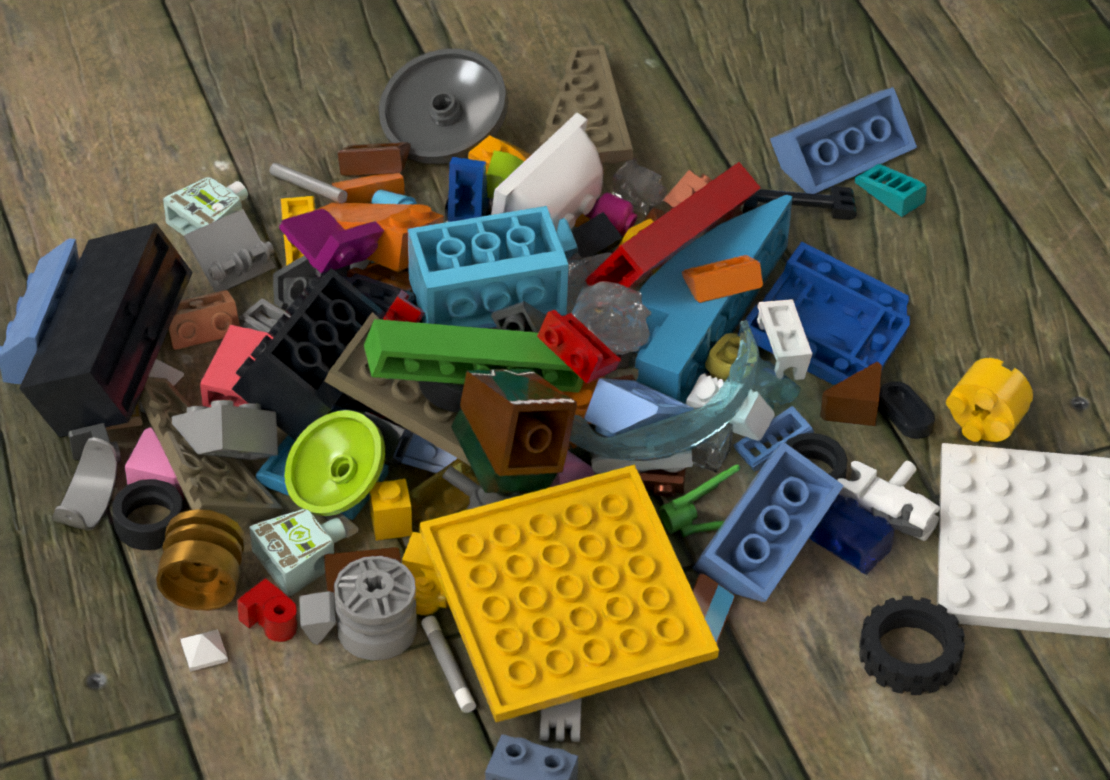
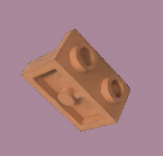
[169,290,240,350]

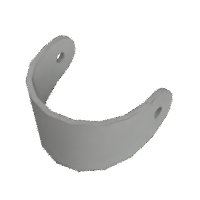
[52,438,117,531]

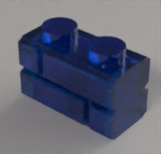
[809,494,895,575]

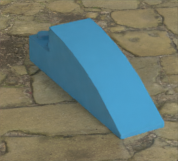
[629,195,792,424]

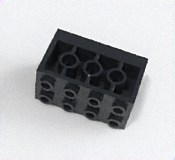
[232,268,386,441]

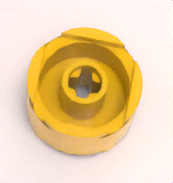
[946,358,1033,442]

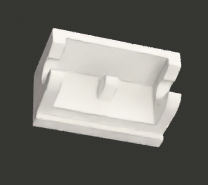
[757,299,812,380]

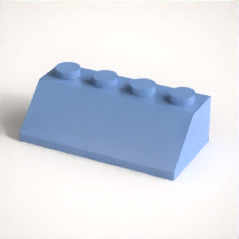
[770,87,917,194]
[0,238,79,384]
[692,442,844,602]

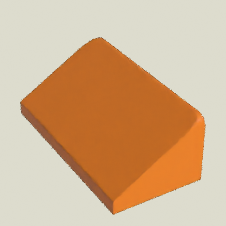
[332,173,405,203]
[682,255,763,303]

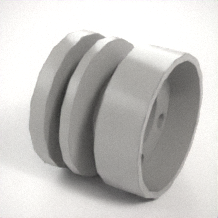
[334,556,417,661]

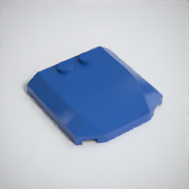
[738,242,910,385]

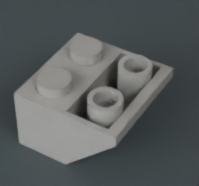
[172,400,278,460]

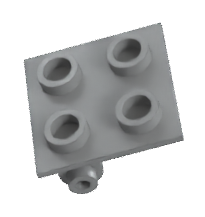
[184,209,276,292]

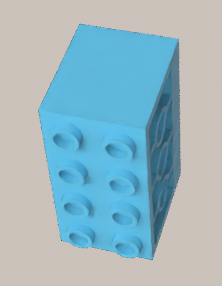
[408,206,568,328]

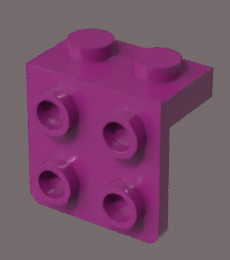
[279,209,384,274]

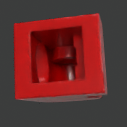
[237,578,298,642]

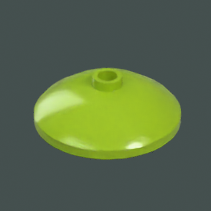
[285,410,385,516]

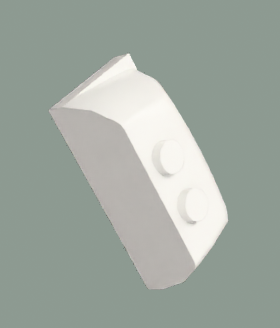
[491,113,603,232]

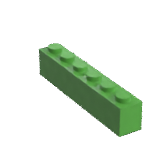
[364,319,584,393]

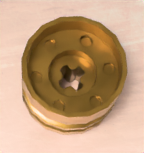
[156,509,245,611]

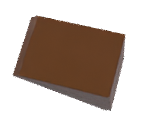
[820,361,882,426]

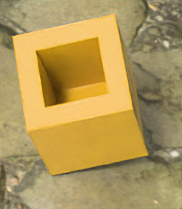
[369,479,412,541]

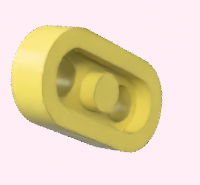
[705,333,756,381]

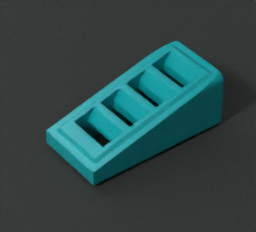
[855,164,927,217]

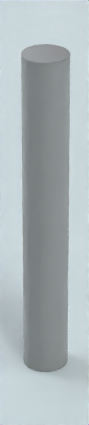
[270,163,347,203]

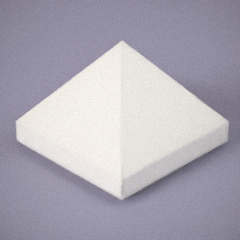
[180,629,228,672]

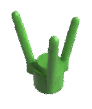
[659,464,740,538]

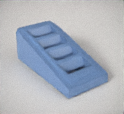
[733,406,814,472]

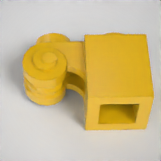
[402,532,449,615]

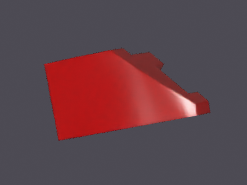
[382,289,425,323]

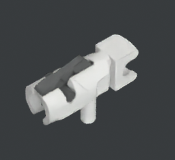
[835,461,941,541]

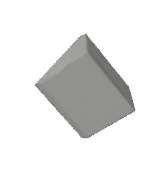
[300,591,336,645]

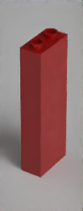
[584,162,761,307]

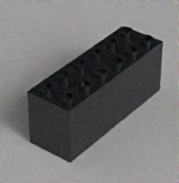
[19,223,193,438]

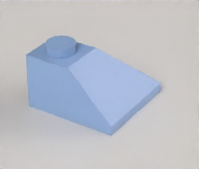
[584,378,694,438]

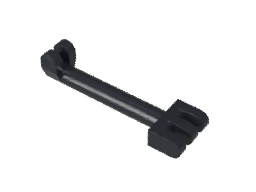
[742,186,857,220]

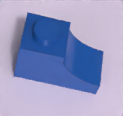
[448,157,490,222]

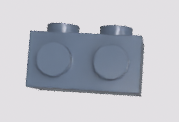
[485,734,578,780]

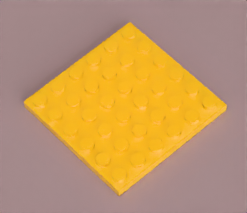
[420,464,719,723]

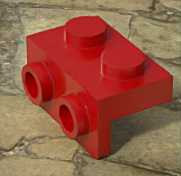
[537,310,621,384]

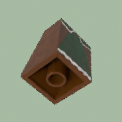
[460,369,577,476]

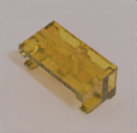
[409,458,485,528]

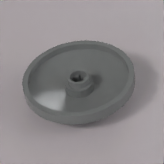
[379,49,508,164]

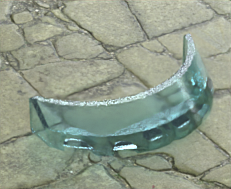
[570,320,759,461]

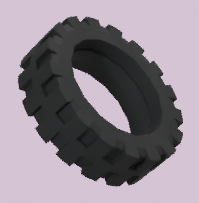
[859,596,965,695]

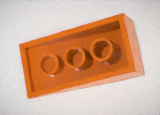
[313,203,444,272]

